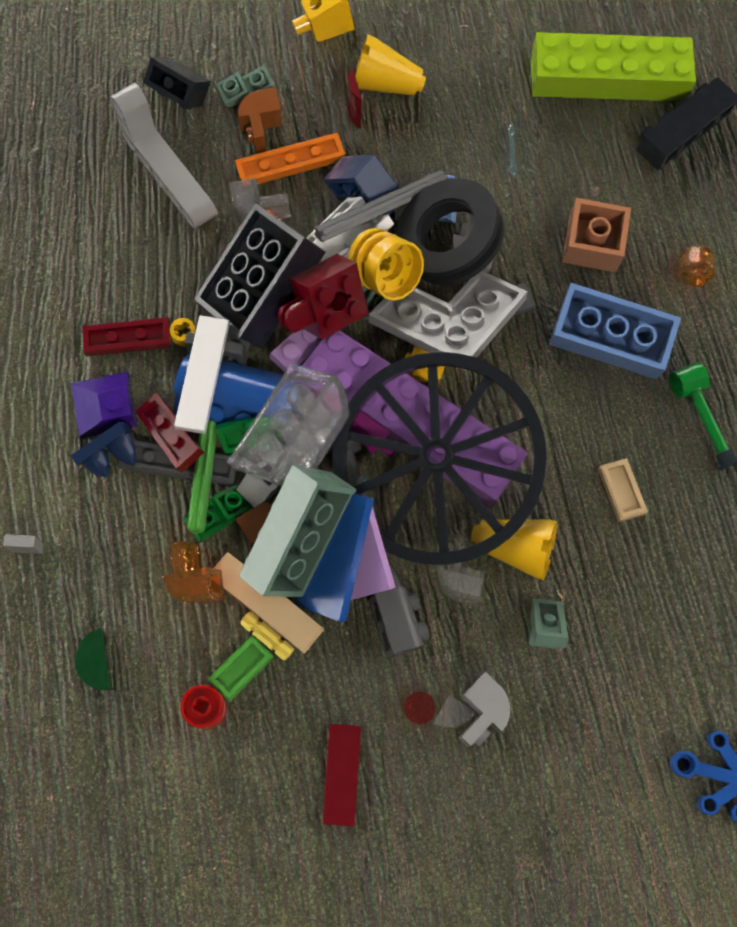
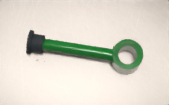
[669,362,737,471]

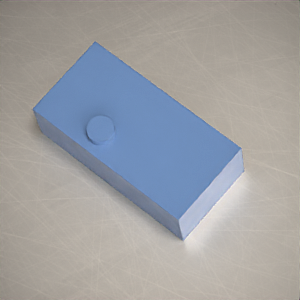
[549,283,681,379]

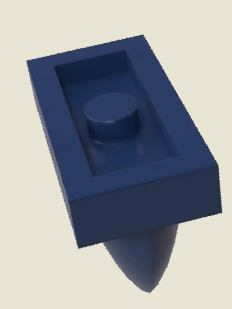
[70,422,136,477]

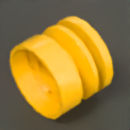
[347,228,424,301]

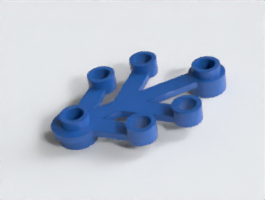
[670,731,737,823]

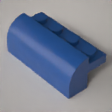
[173,353,302,443]

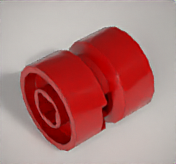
[180,685,228,730]

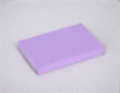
[351,507,396,600]

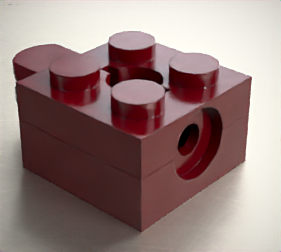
[278,254,368,339]

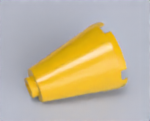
[355,34,426,96]
[471,519,558,580]

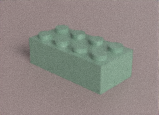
[239,465,357,597]

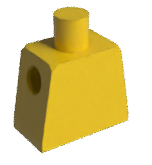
[292,0,355,42]

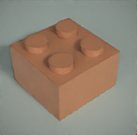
[562,198,631,273]

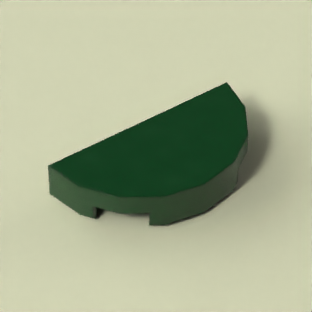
[75,628,113,691]

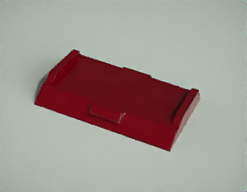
[347,68,362,129]

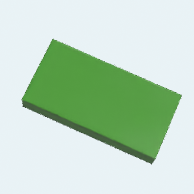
[208,634,275,702]

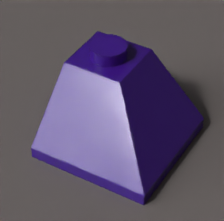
[71,372,138,438]

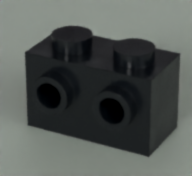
[143,57,211,110]

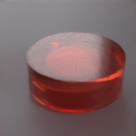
[404,692,436,724]

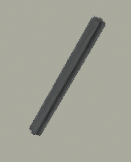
[314,170,448,242]

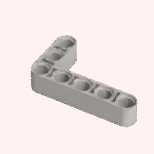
[110,82,218,229]

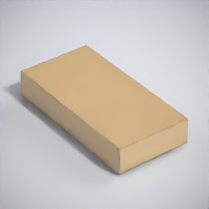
[598,458,648,523]

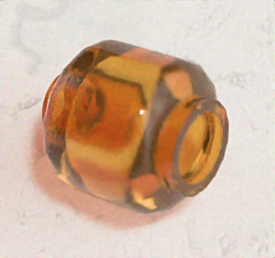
[678,245,717,287]

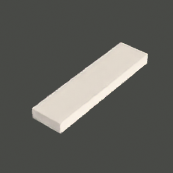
[174,315,230,434]

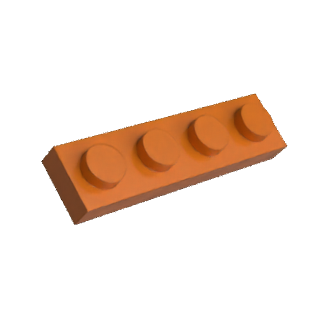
[235,132,346,188]

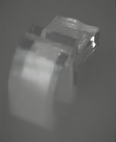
[229,178,290,224]
[434,535,485,607]

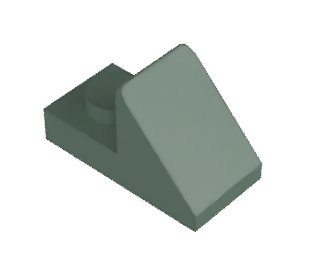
[528,598,568,649]

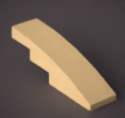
[208,552,324,654]

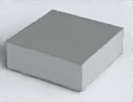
[3,534,44,554]

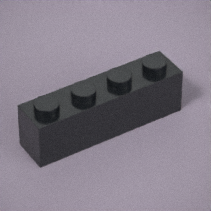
[636,77,737,171]

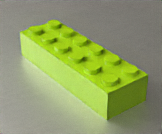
[531,32,696,101]

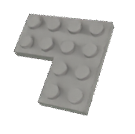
[369,271,527,371]

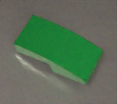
[183,484,253,543]

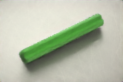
[187,420,217,533]

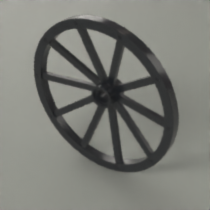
[332,352,547,565]

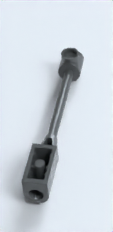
[320,420,429,659]

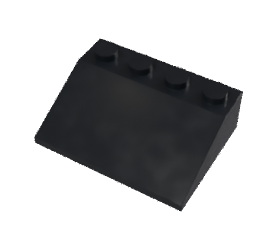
[194,203,326,349]

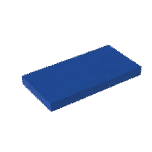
[294,494,374,622]

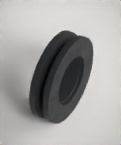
[396,178,504,285]

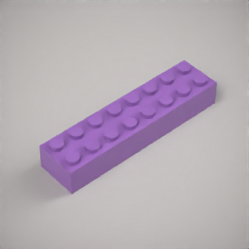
[299,330,528,509]

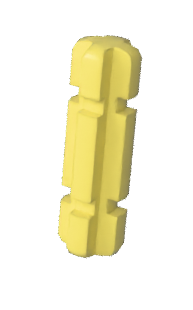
[240,611,294,661]

